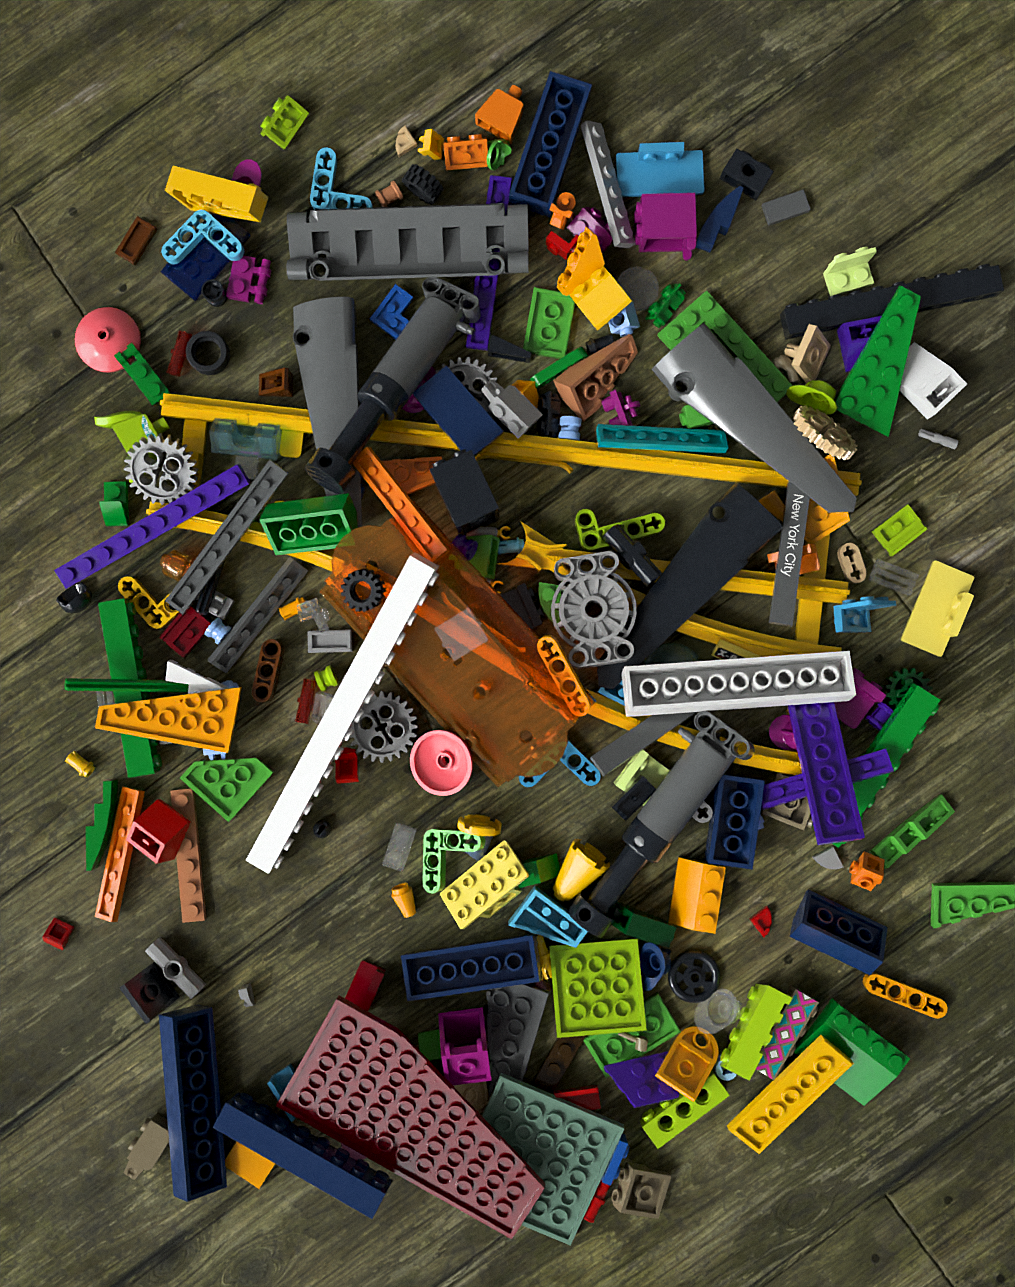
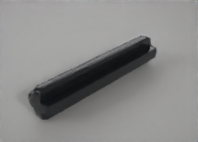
[196,559,226,615]

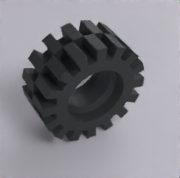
[402,164,444,205]
[341,569,386,612]

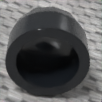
[313,820,331,838]

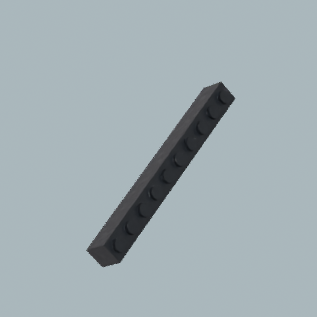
[780,264,1004,340]

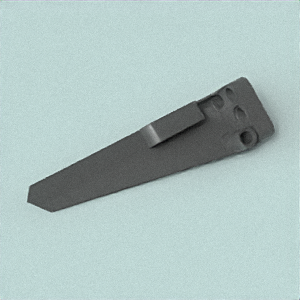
[293,297,362,530]
[652,323,856,513]

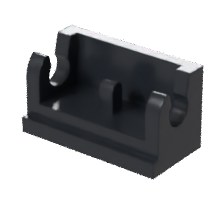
[610,775,656,821]

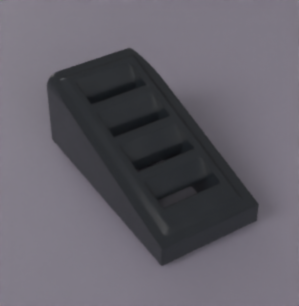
[487,334,531,363]

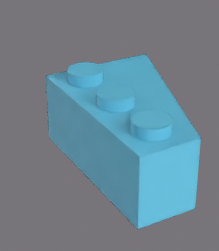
[508,885,588,948]

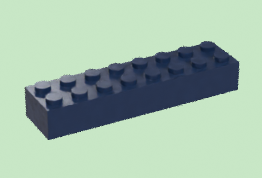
[159,1004,227,1202]
[213,1092,393,1219]

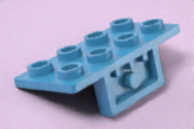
[616,142,704,197]

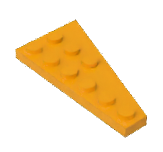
[95,687,242,753]

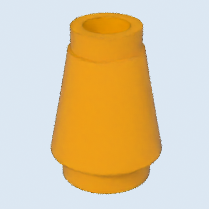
[391,882,417,918]

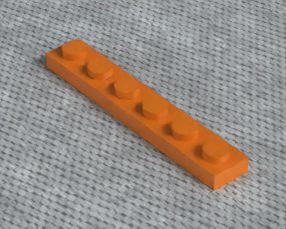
[353,447,450,564]
[95,786,145,922]

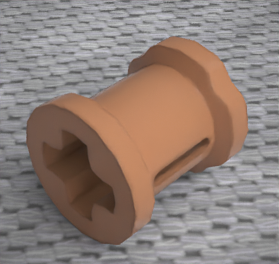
[375,180,403,207]

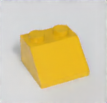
[569,266,632,331]

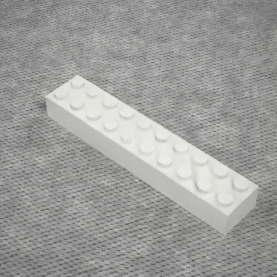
[621,651,856,717]

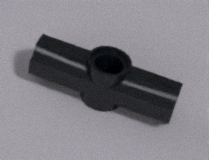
[603,524,662,586]

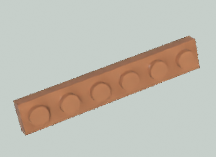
[170,788,206,923]

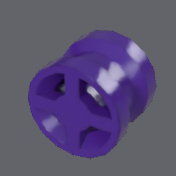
[450,534,478,561]

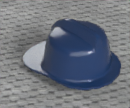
[639,942,671,992]

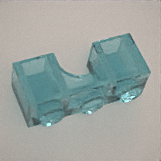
[209,418,281,460]

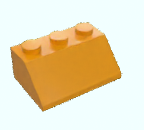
[668,857,726,934]

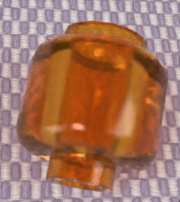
[160,550,193,582]

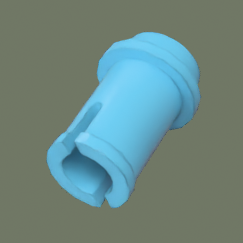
[498,537,524,555]

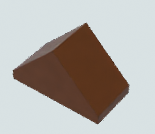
[259,367,293,397]

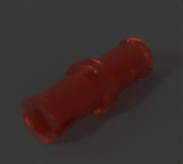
[166,330,192,377]
[294,678,317,724]

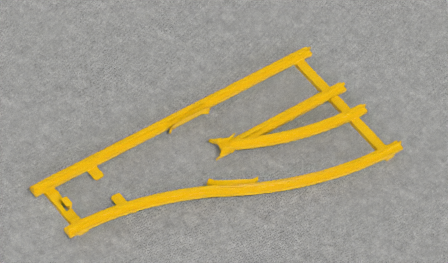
[146,393,862,775]

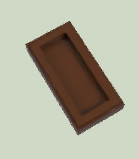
[115,216,158,266]

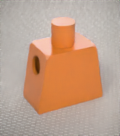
[475,85,524,144]

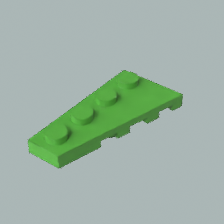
[931,882,1015,929]

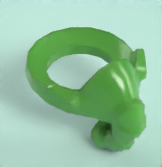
[487,139,512,170]

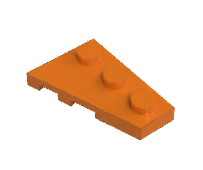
[382,457,442,495]

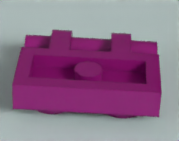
[226,256,271,304]

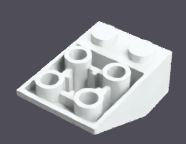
[899,342,967,419]

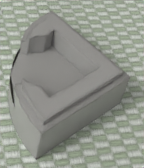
[812,846,844,869]
[238,983,255,1007]

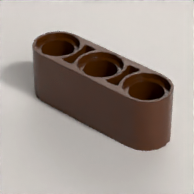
[252,639,285,702]

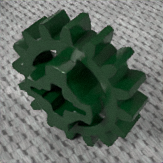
[883,668,933,711]

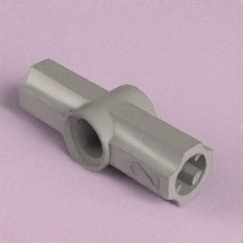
[145,937,206,999]

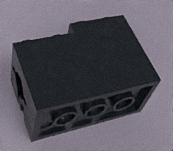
[429,449,500,536]

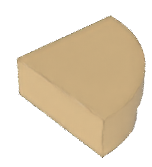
[396,125,417,157]

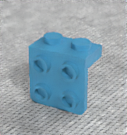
[833,596,896,633]

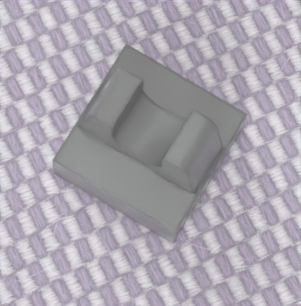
[208,591,235,620]

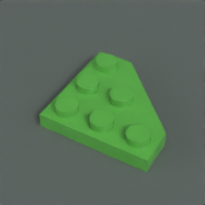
[180,758,274,822]

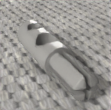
[918,429,958,449]

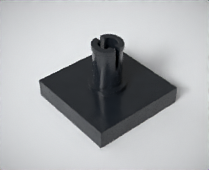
[120,962,180,1024]

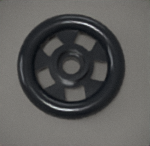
[668,950,721,1003]

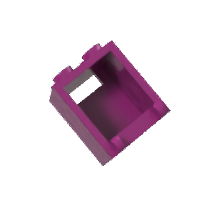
[634,193,696,261]
[438,1007,491,1086]

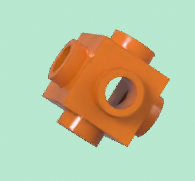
[849,851,885,891]

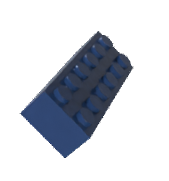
[509,71,592,217]
[401,934,543,1001]

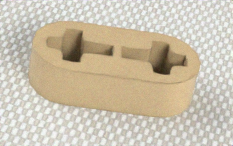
[837,543,867,584]

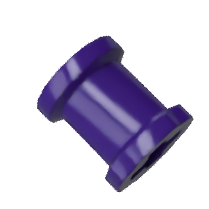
[865,702,893,731]

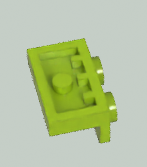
[260,95,309,150]

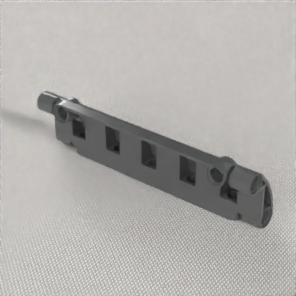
[286,203,529,281]

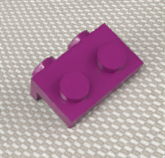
[567,207,613,254]

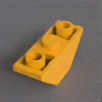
[557,227,605,296]

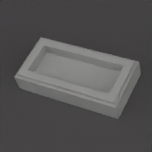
[308,630,353,653]

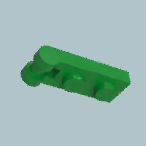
[114,342,171,406]

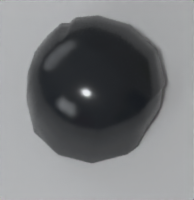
[56,582,92,613]

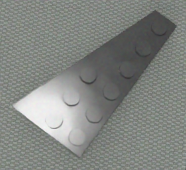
[487,984,550,1097]

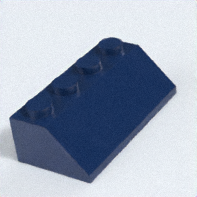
[704,774,765,870]
[790,889,888,975]

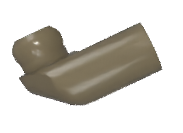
[773,355,800,384]

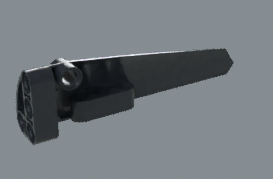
[597,483,783,689]

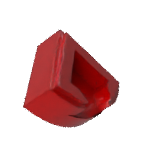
[749,906,772,937]

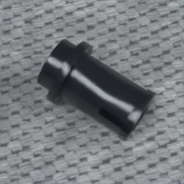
[586,334,614,355]

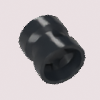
[201,279,227,307]

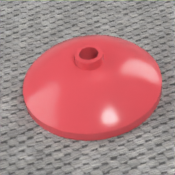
[75,307,141,373]
[410,730,473,796]

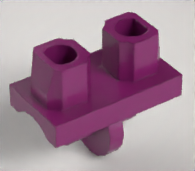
[601,390,641,426]

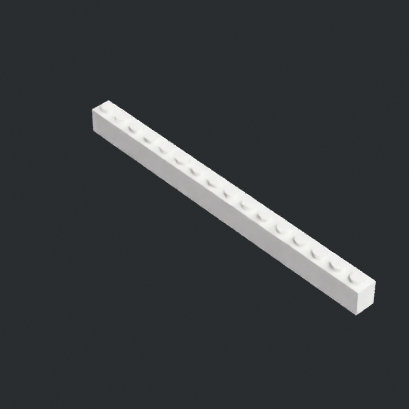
[246,552,439,874]

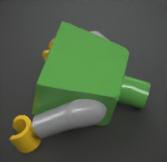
[446,526,510,594]

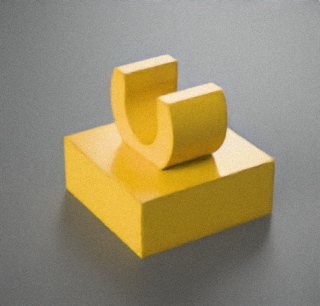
[418,129,444,160]

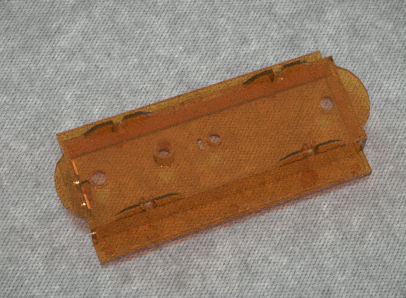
[319,501,596,787]

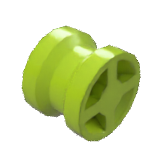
[314,665,339,692]

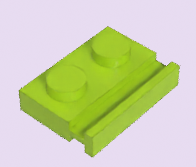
[871,504,927,556]

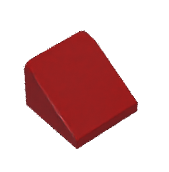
[42,917,74,950]

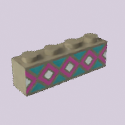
[756,984,819,1080]

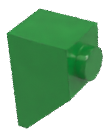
[519,853,560,888]

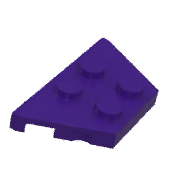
[604,1051,680,1108]

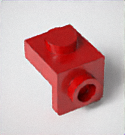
[546,231,579,260]
[335,747,359,784]

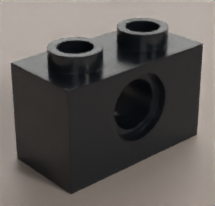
[719,149,774,201]

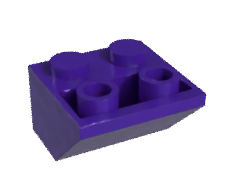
[837,316,882,372]

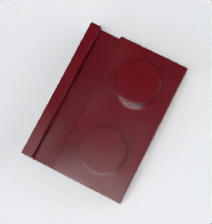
[159,606,211,658]

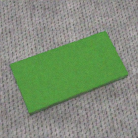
[583,992,681,1078]

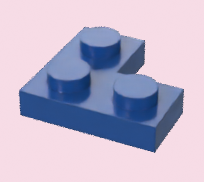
[370,284,413,340]

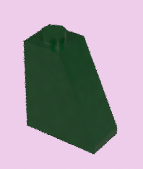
[611,902,677,948]

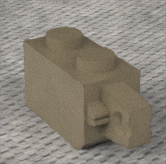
[124,1113,169,1180]

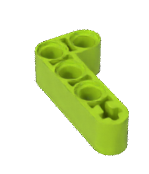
[575,509,665,552]

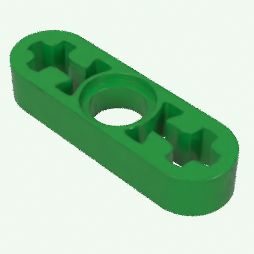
[529,347,588,390]

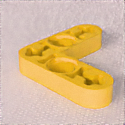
[118,576,201,629]

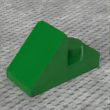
[99,481,129,526]

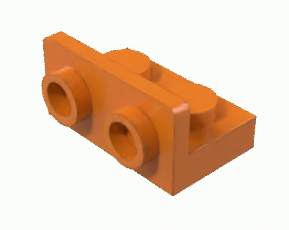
[443,134,488,171]

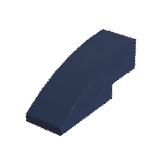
[696,186,744,252]

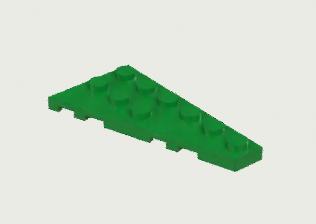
[834,286,921,437]

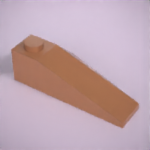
[553,334,638,421]

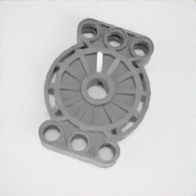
[551,551,637,669]

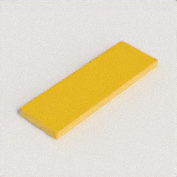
[727,1034,854,1154]

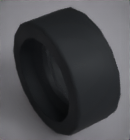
[186,331,230,375]

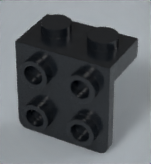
[486,583,544,641]

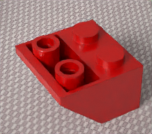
[126,799,191,864]

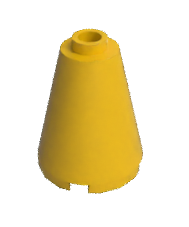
[553,839,610,902]

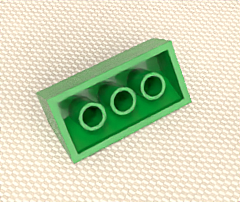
[259,493,358,555]

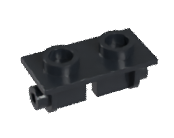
[536,391,561,438]

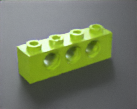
[640,1070,730,1149]

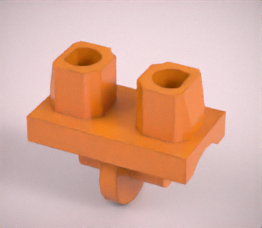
[549,192,576,230]

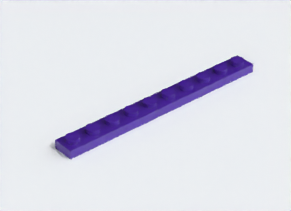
[54,463,251,589]

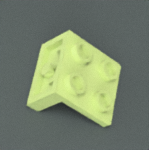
[823,247,877,296]
[613,750,670,806]

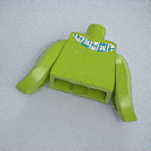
[94,411,170,487]

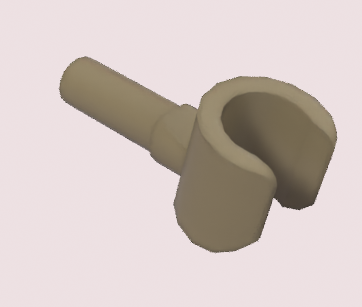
[618,1032,648,1052]

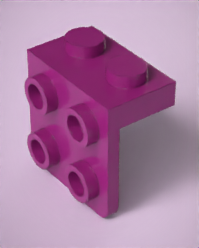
[834,668,886,729]

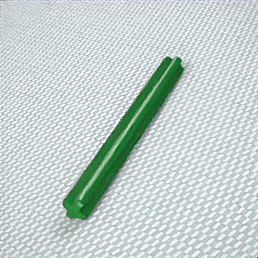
[64,678,189,692]

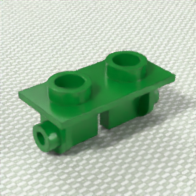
[645,283,686,328]

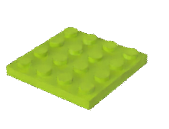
[549,939,647,1038]

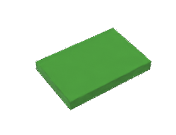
[523,287,575,359]

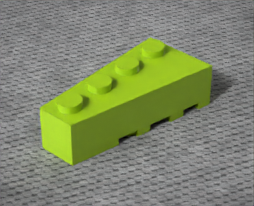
[720,984,792,1081]

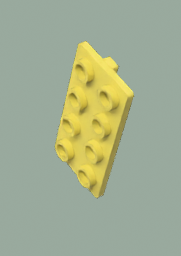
[901,560,974,657]
[440,840,529,929]

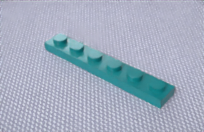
[596,424,728,453]

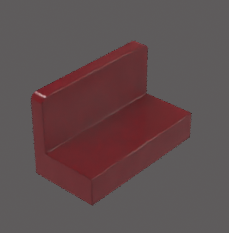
[345,960,386,1011]

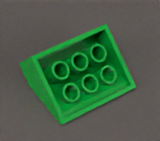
[794,998,910,1106]

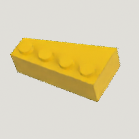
[165,166,268,222]

